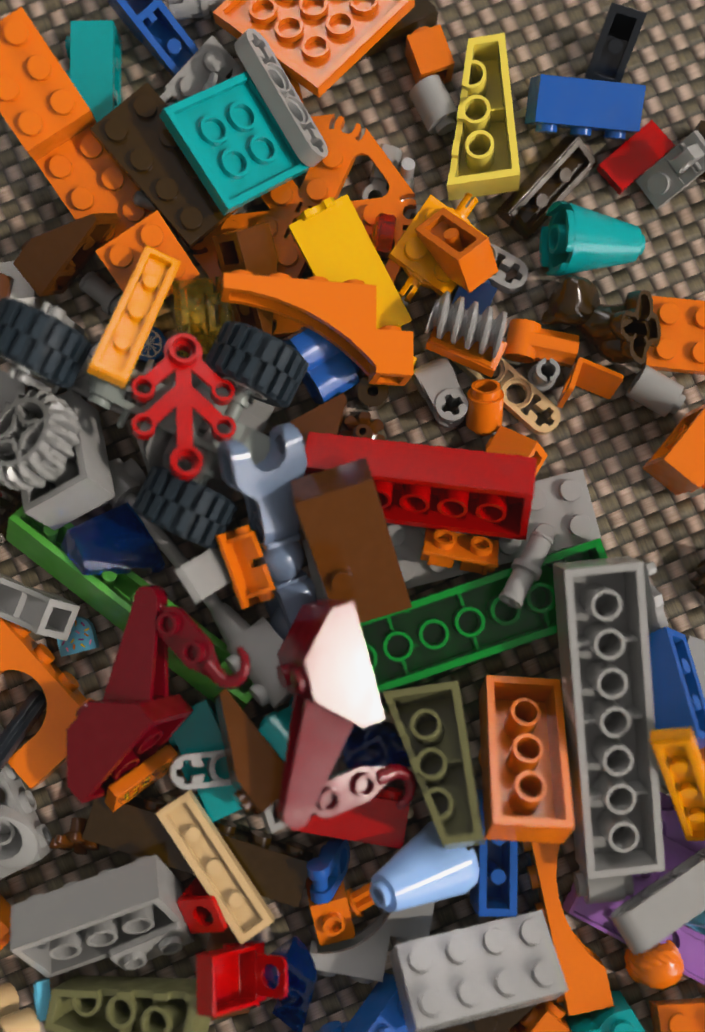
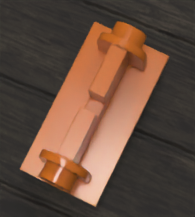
[216,524,276,609]
[420,528,499,575]

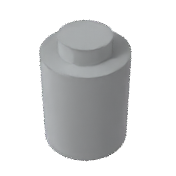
[409,75,458,136]
[626,364,686,417]

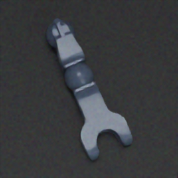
[218,423,316,641]

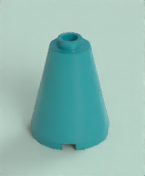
[539,201,645,276]

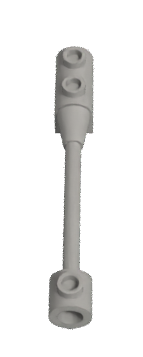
[100,458,293,709]

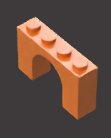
[0,618,93,789]

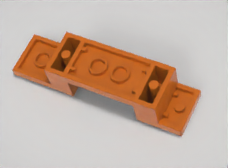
[0,6,200,299]

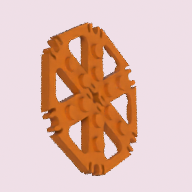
[192,114,416,337]

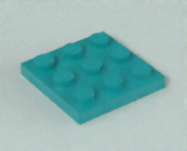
[159,71,310,216]

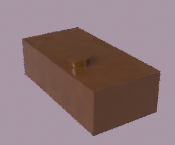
[291,457,412,623]

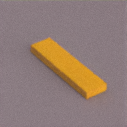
[87,245,181,389]
[650,727,705,841]

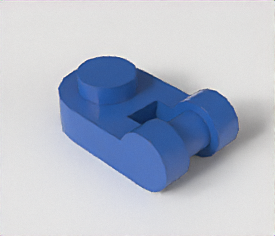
[307,838,350,904]

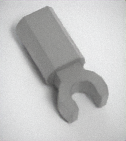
[362,143,402,200]

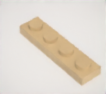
[156,790,275,945]

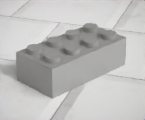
[10,854,188,978]
[389,909,569,1032]

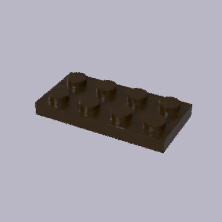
[90,82,242,249]

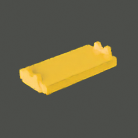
[288,194,412,330]

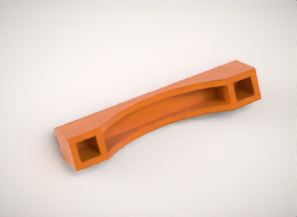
[520,841,614,1016]

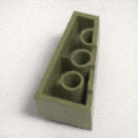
[383,680,485,849]
[44,975,211,1032]

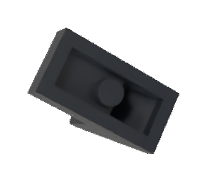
[585,2,647,83]

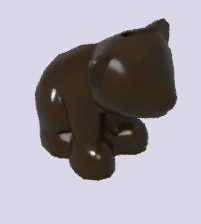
[541,275,661,364]

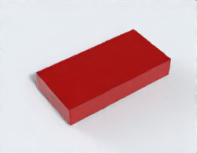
[596,120,675,195]

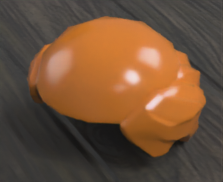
[624,940,684,989]

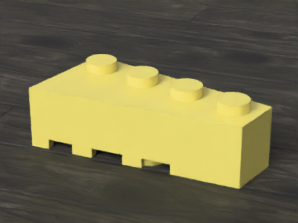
[447,33,520,201]

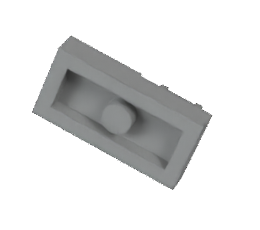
[636,130,705,209]

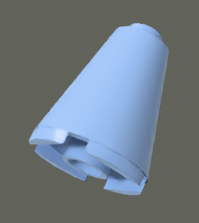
[370,821,479,913]

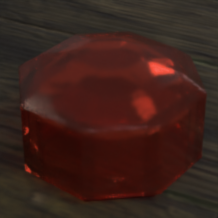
[371,213,396,252]

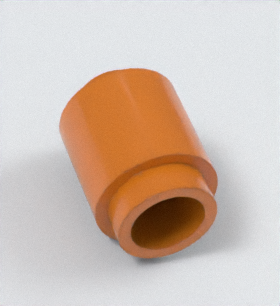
[466,379,504,436]

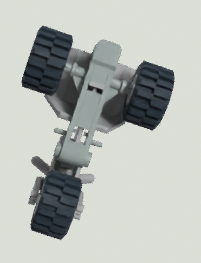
[0,298,309,549]

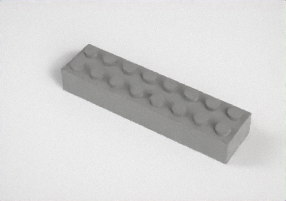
[552,556,665,880]

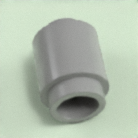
[574,866,634,904]

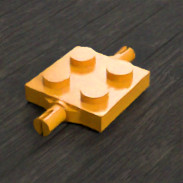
[388,193,489,303]

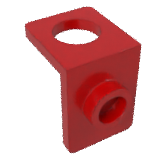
[176,877,227,934]

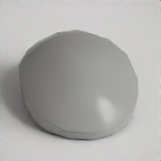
[0,804,40,868]

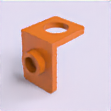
[557,356,624,409]
[306,877,356,946]

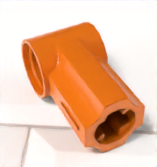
[503,318,580,368]

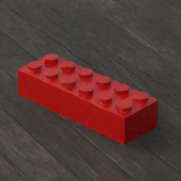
[303,432,537,540]

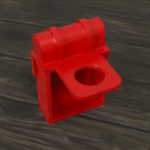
[196,940,288,1018]

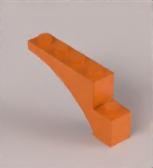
[221,270,414,386]

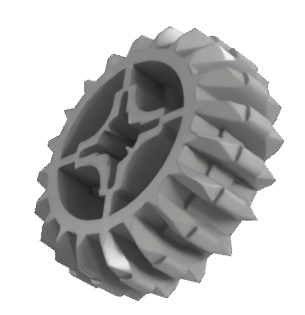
[0,389,81,492]

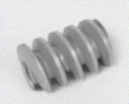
[424,291,508,359]

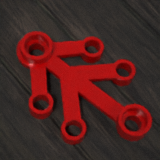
[131,333,236,480]

